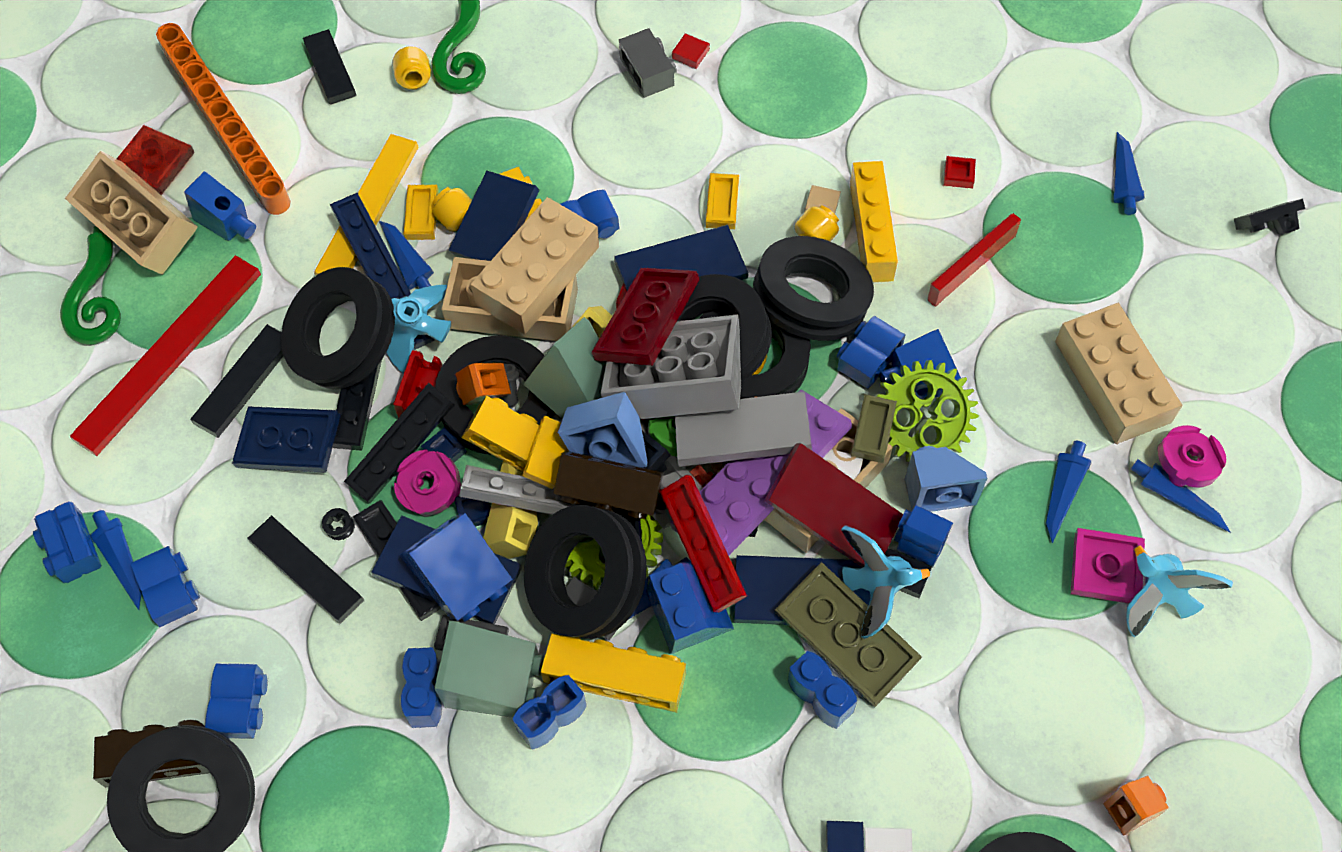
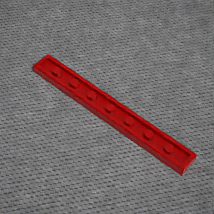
[70,255,261,456]

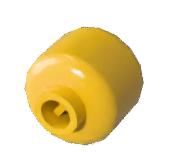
[392,46,431,89]
[433,187,472,232]
[794,205,839,242]

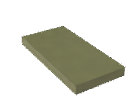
[774,562,922,708]

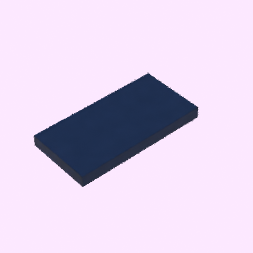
[614,225,749,291]
[371,515,522,624]
[734,555,871,625]

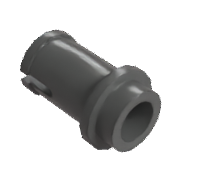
[499,364,519,407]

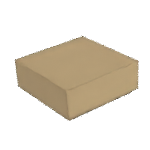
[805,185,841,214]

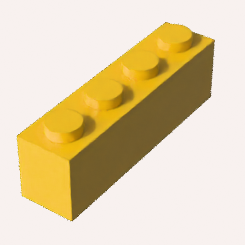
[850,161,898,282]
[462,396,569,472]
[541,633,686,713]

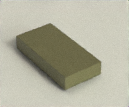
[851,394,897,463]

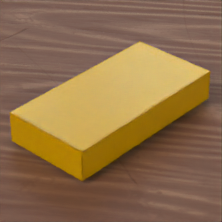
[706,173,739,229]
[404,185,438,240]
[522,416,568,489]

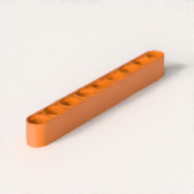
[156,23,291,215]

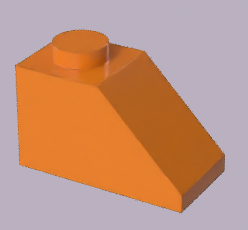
[456,363,511,405]
[1103,776,1169,836]

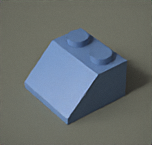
[558,392,648,468]
[904,446,988,512]

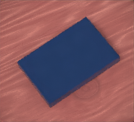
[449,170,540,261]
[232,406,341,473]

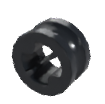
[322,508,355,541]

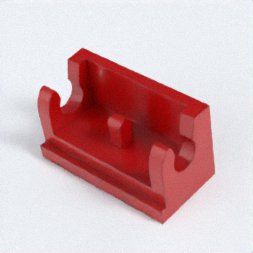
[393,350,443,418]

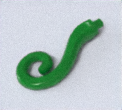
[432,0,486,94]
[60,226,121,345]

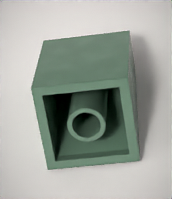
[523,317,607,419]
[435,621,543,718]

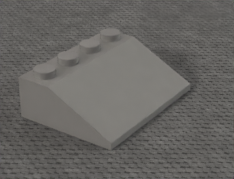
[601,314,741,419]

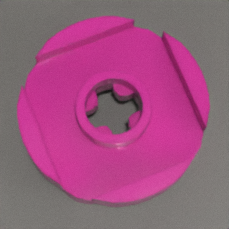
[1157,425,1226,488]
[394,450,461,517]

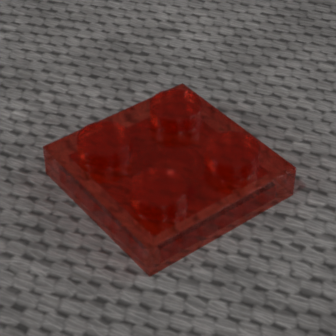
[117,125,195,195]

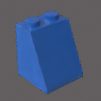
[399,513,513,622]
[646,563,734,654]

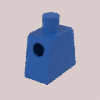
[184,171,256,241]
[879,329,961,399]

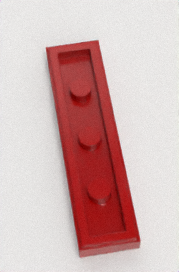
[927,213,1021,307]
[659,475,747,613]

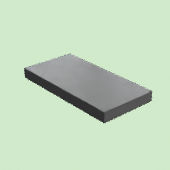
[675,391,812,467]

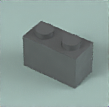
[619,28,677,98]

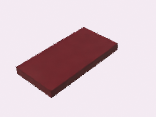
[592,268,700,366]
[764,443,903,568]

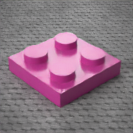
[1071,528,1145,604]

